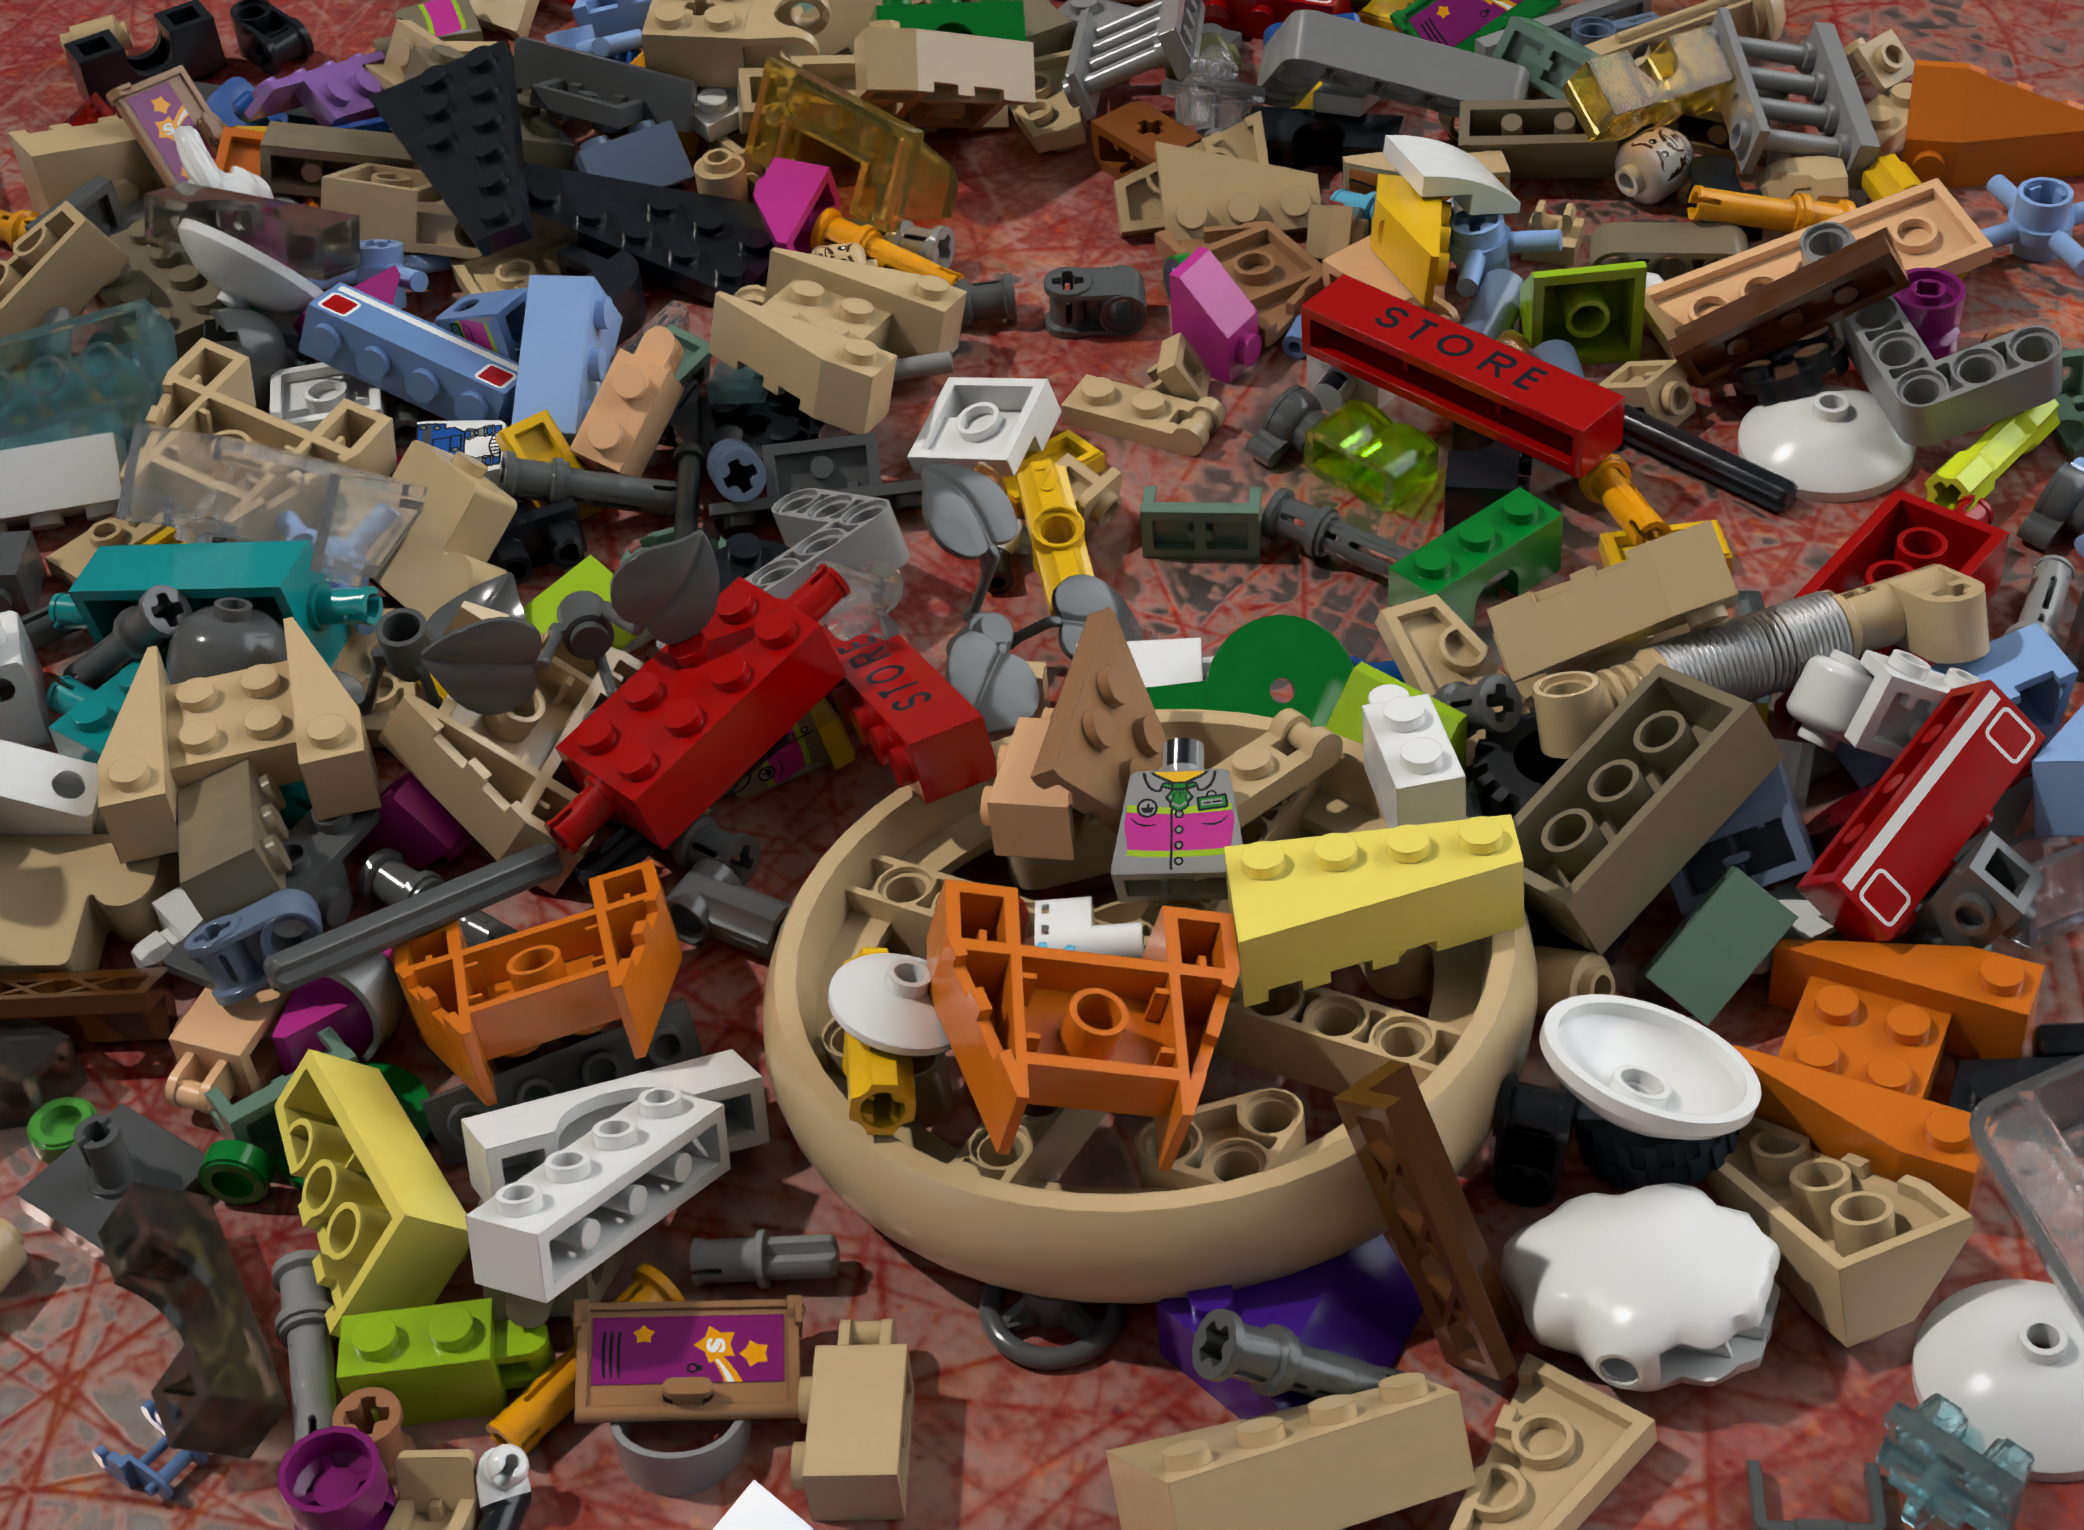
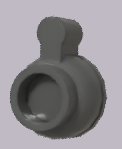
[1245,384,1332,468]
[2016,462,2084,552]

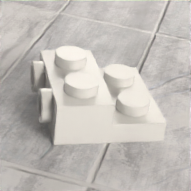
[270,362,389,432]
[907,377,1062,476]

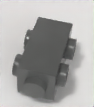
[1881,831,2045,951]

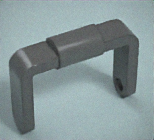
[1746,1460,1887,1530]

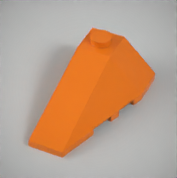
[1902,59,2084,188]

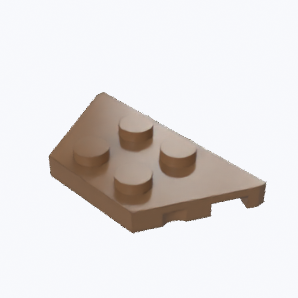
[1155,221,1323,348]
[1030,607,1167,834]

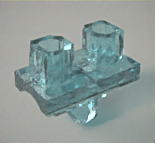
[1876,1393,2035,1530]

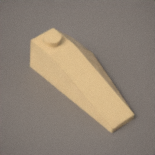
[1704,1116,1974,1348]

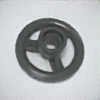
[979,1283,1128,1370]

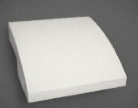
[1383,135,1521,215]

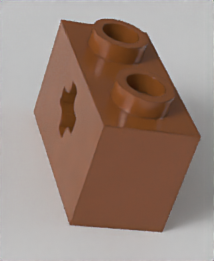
[1091,98,1204,179]

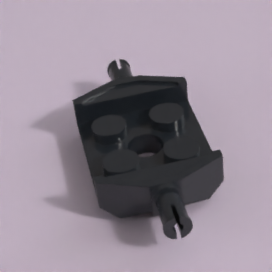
[660,379,841,466]

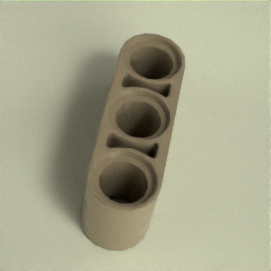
[1589,222,1748,281]

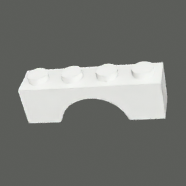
[461,1049,770,1203]

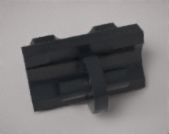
[487,497,587,585]

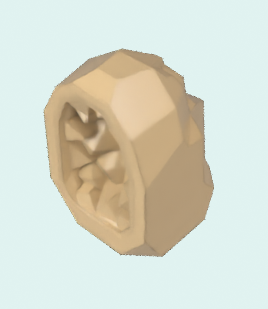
[1755,156,1849,204]

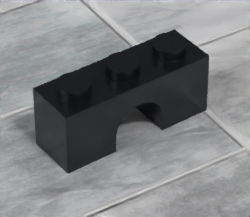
[64,0,228,113]
[1249,105,1404,176]
[1444,421,1533,533]

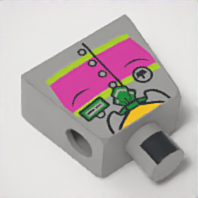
[1111,737,1243,902]

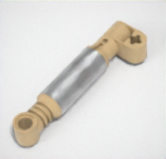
[1532,564,1990,759]

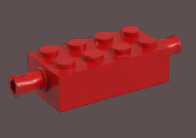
[1774,489,2009,731]
[544,563,850,855]

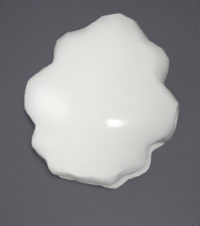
[1500,1183,1781,1392]

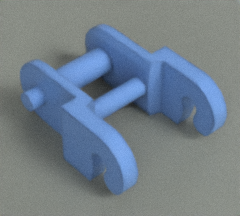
[93,1399,209,1500]

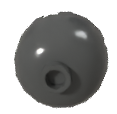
[202,308,297,411]
[166,597,287,685]

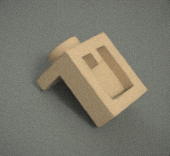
[1598,360,1696,427]

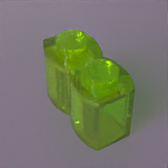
[1304,400,1439,512]

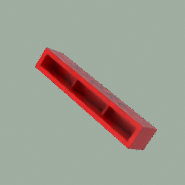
[1301,274,1625,479]
[819,604,997,804]

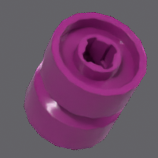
[1892,267,1966,360]
[277,1426,398,1530]

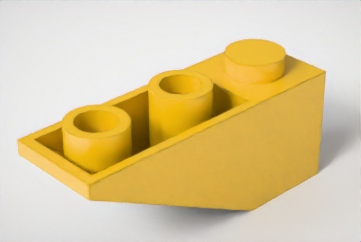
[1370,174,1452,307]

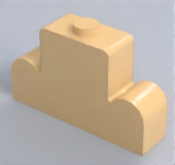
[317,440,517,622]
[0,834,181,975]

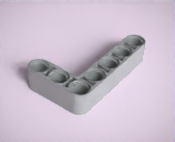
[1254,10,1531,117]
[1800,222,2063,447]
[656,488,911,651]

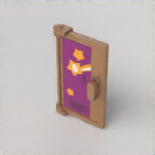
[106,65,223,216]
[571,1295,806,1423]

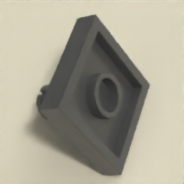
[16,1103,207,1273]

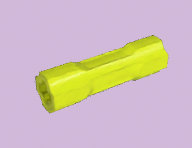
[1924,399,2061,511]

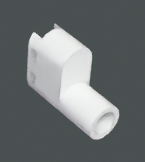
[1034,896,1145,958]

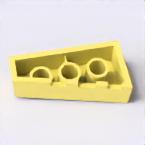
[1224,814,1524,1008]
[274,1049,470,1337]

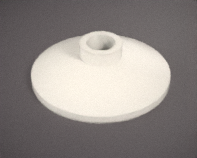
[828,953,952,1056]

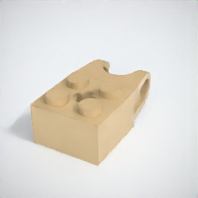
[641,0,831,88]
[320,162,483,259]

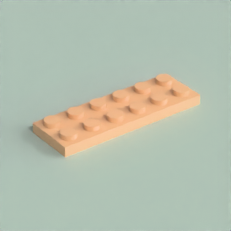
[1643,178,1993,378]

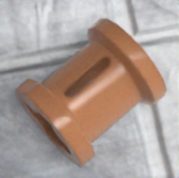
[332,1387,416,1486]

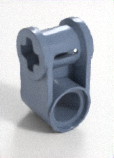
[183,888,323,1006]

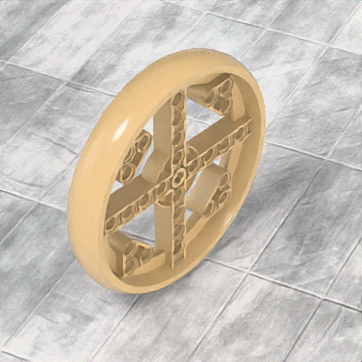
[763,709,1538,1304]

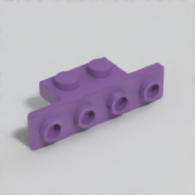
[244,51,386,127]

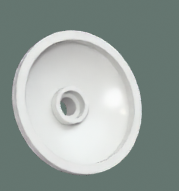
[177,218,325,316]
[1737,384,1916,503]
[1539,994,1761,1140]
[1911,1279,2084,1483]

